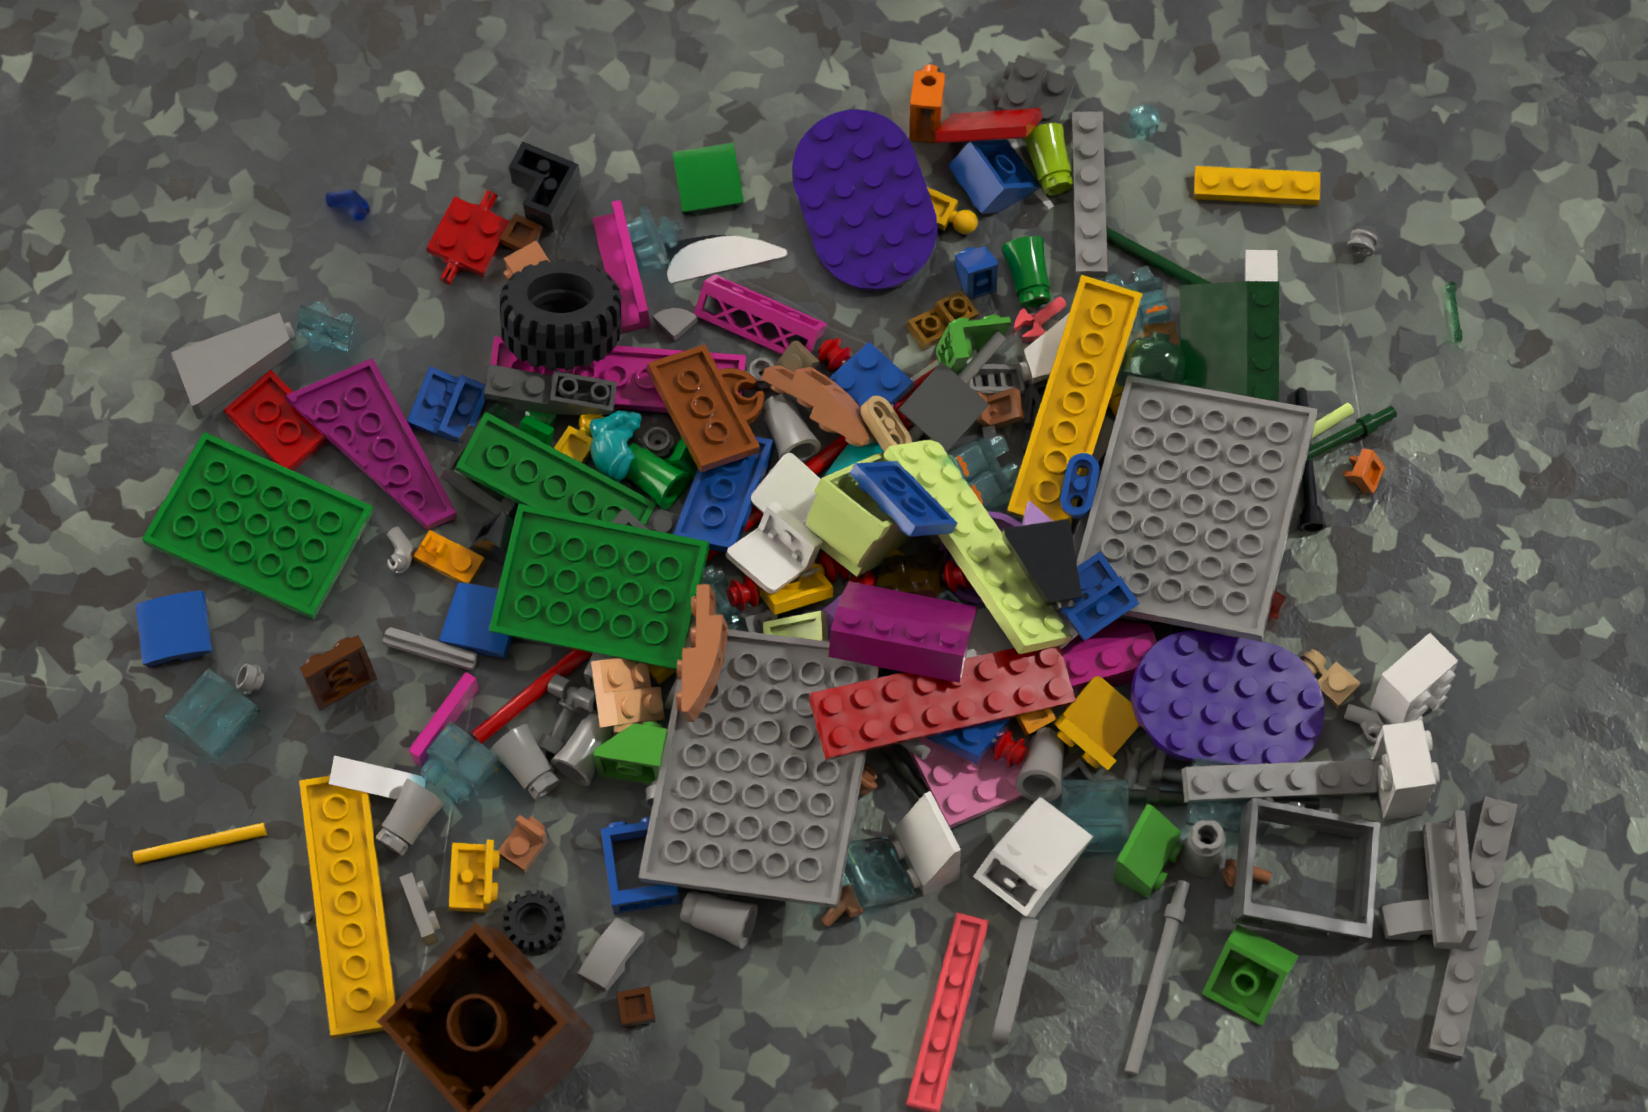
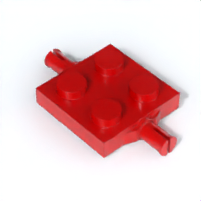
[427,190,510,285]

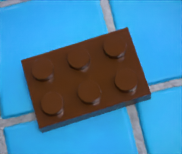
[299,635,377,711]

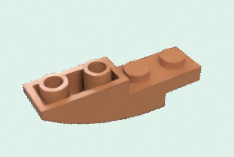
[761,365,877,447]
[676,584,728,722]

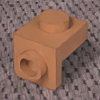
[975,387,1025,429]

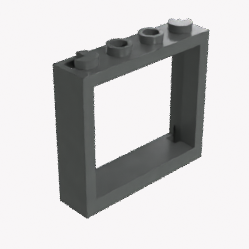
[1232,796,1380,946]

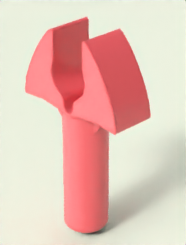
[1014,296,1066,342]

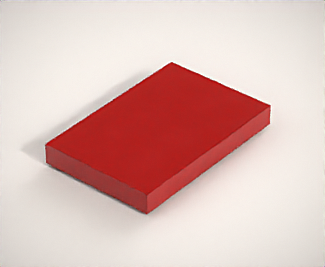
[935,108,1042,143]
[223,370,329,471]

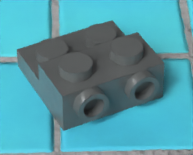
[993,55,1076,126]

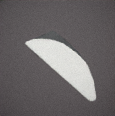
[660,235,787,283]

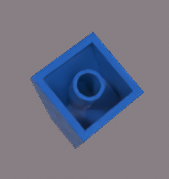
[948,139,1041,213]

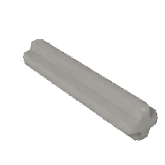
[383,627,478,671]

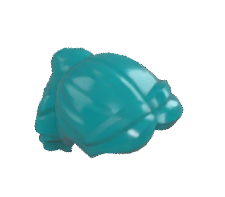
[589,410,642,483]

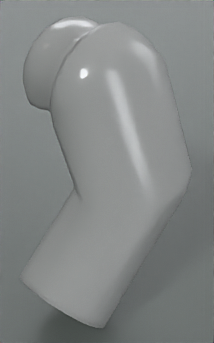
[386,527,415,573]
[1344,703,1384,743]

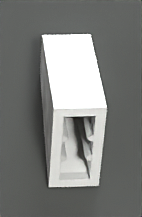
[1019,314,1069,385]

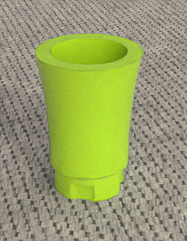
[1021,123,1074,195]

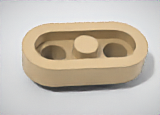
[861,395,912,452]

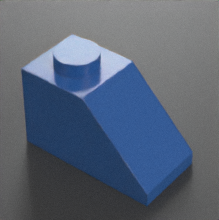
[954,246,998,300]

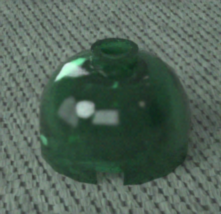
[1121,331,1186,384]

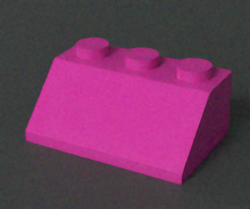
[1061,621,1157,698]

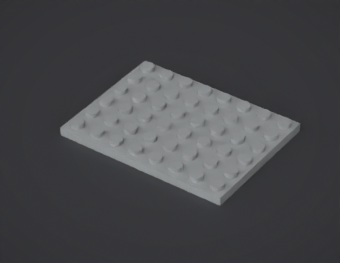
[1077,375,1317,642]
[638,625,882,908]

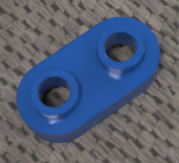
[1060,453,1099,518]

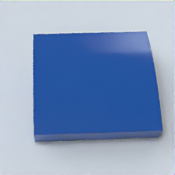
[407,366,485,443]
[1060,551,1139,641]
[439,582,512,658]
[135,591,212,667]

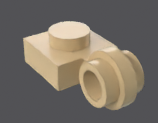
[1300,649,1361,710]

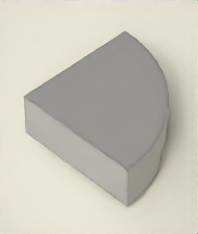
[653,308,698,341]

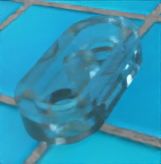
[703,564,742,626]

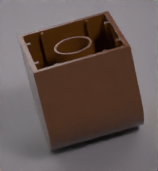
[377,923,594,1112]

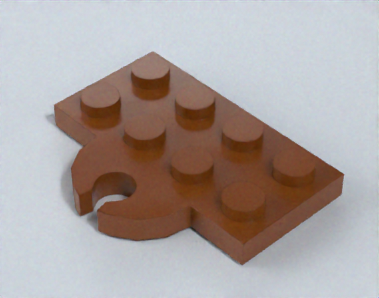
[646,344,764,473]

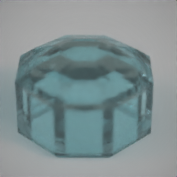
[1130,104,1160,136]

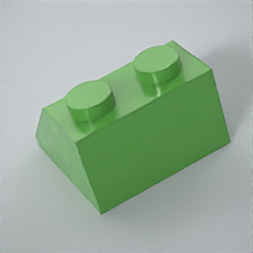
[593,721,667,785]
[1113,804,1183,898]
[1202,924,1298,1026]

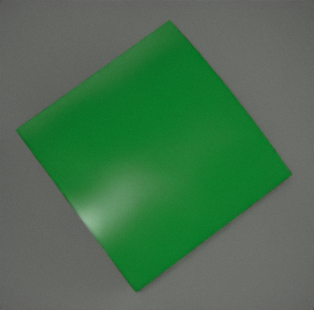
[672,143,744,213]

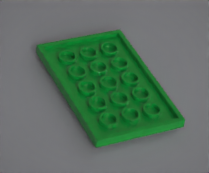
[142,432,375,620]
[489,504,710,670]

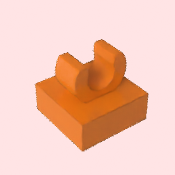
[1342,448,1386,494]

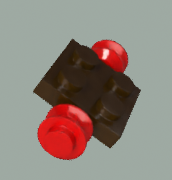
[847,550,972,599]

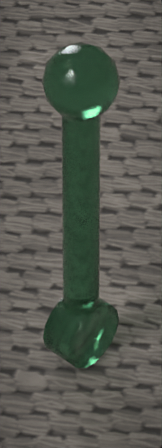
[1445,281,1462,342]

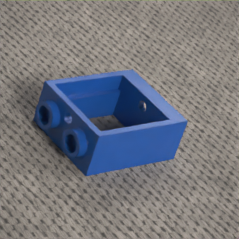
[601,817,680,915]

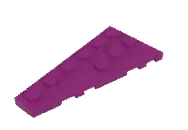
[286,358,457,531]

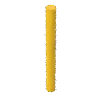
[133,822,267,864]

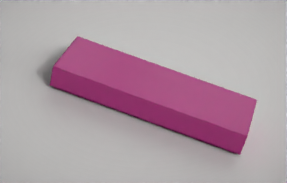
[409,672,479,767]

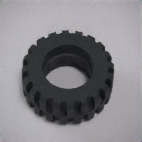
[500,259,621,371]

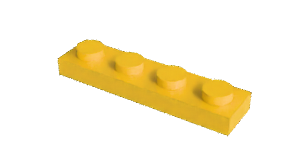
[1194,166,1320,206]

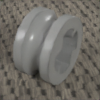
[1347,229,1378,257]

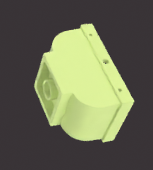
[806,452,910,577]

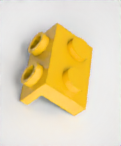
[448,840,500,913]

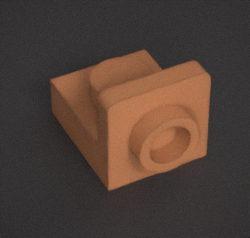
[499,815,549,873]

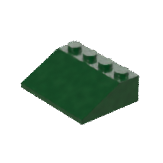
[1180,281,1279,402]

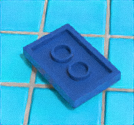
[849,461,958,537]

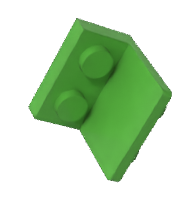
[936,315,1011,376]

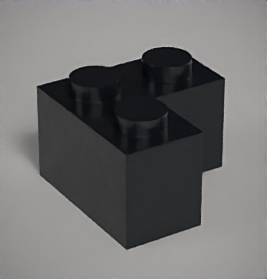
[509,141,581,232]

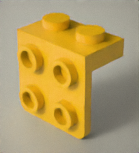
[1053,676,1139,770]

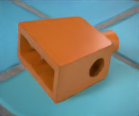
[909,65,945,143]

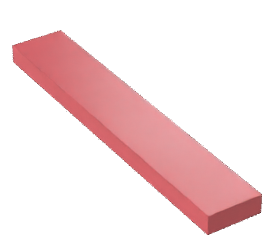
[906,912,989,1112]

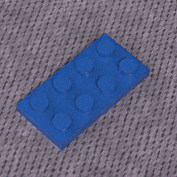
[673,436,775,553]

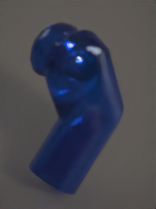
[326,189,370,221]

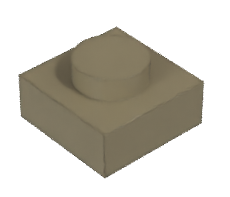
[775,341,820,372]

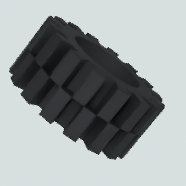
[502,890,565,955]

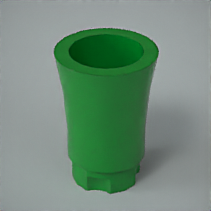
[1001,236,1051,309]
[626,443,690,510]

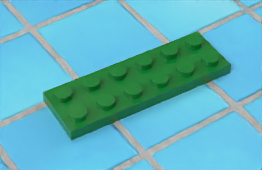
[454,412,657,526]

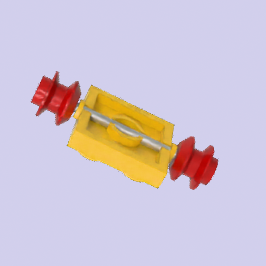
[726,552,849,615]

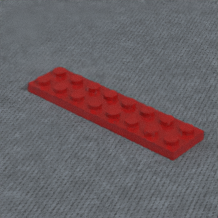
[808,646,1076,760]

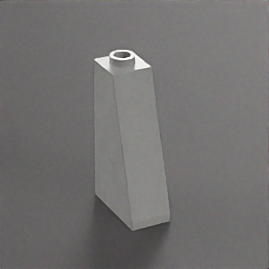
[172,313,296,419]

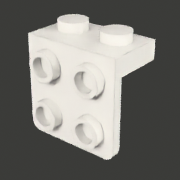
[751,453,820,531]
[726,501,823,594]

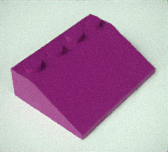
[828,581,978,683]

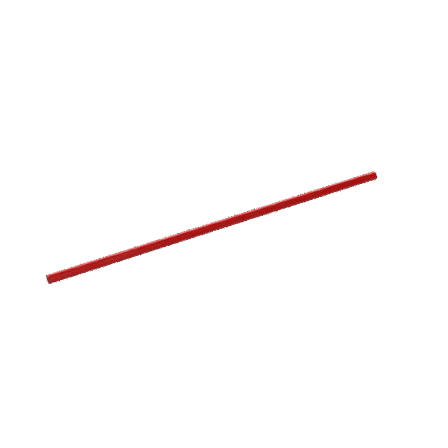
[471,358,938,745]

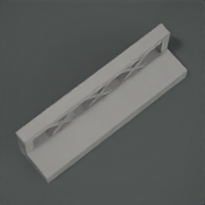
[1422,810,1477,950]

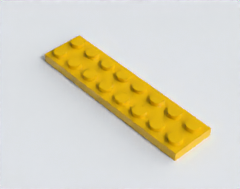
[1006,275,1143,525]
[299,776,396,1039]

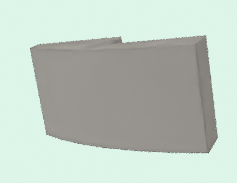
[1379,899,1433,940]
[578,917,644,993]

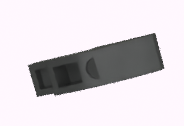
[483,364,617,415]

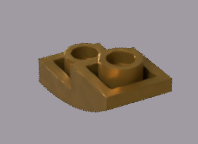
[906,289,979,351]

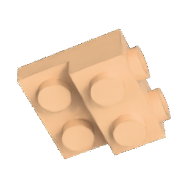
[591,658,665,732]

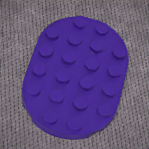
[792,109,938,292]
[1131,631,1324,766]

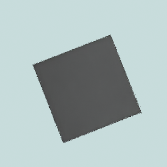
[898,362,989,453]

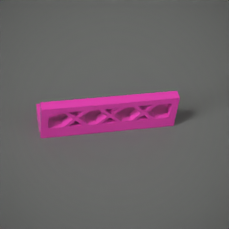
[592,200,650,333]
[693,274,827,354]

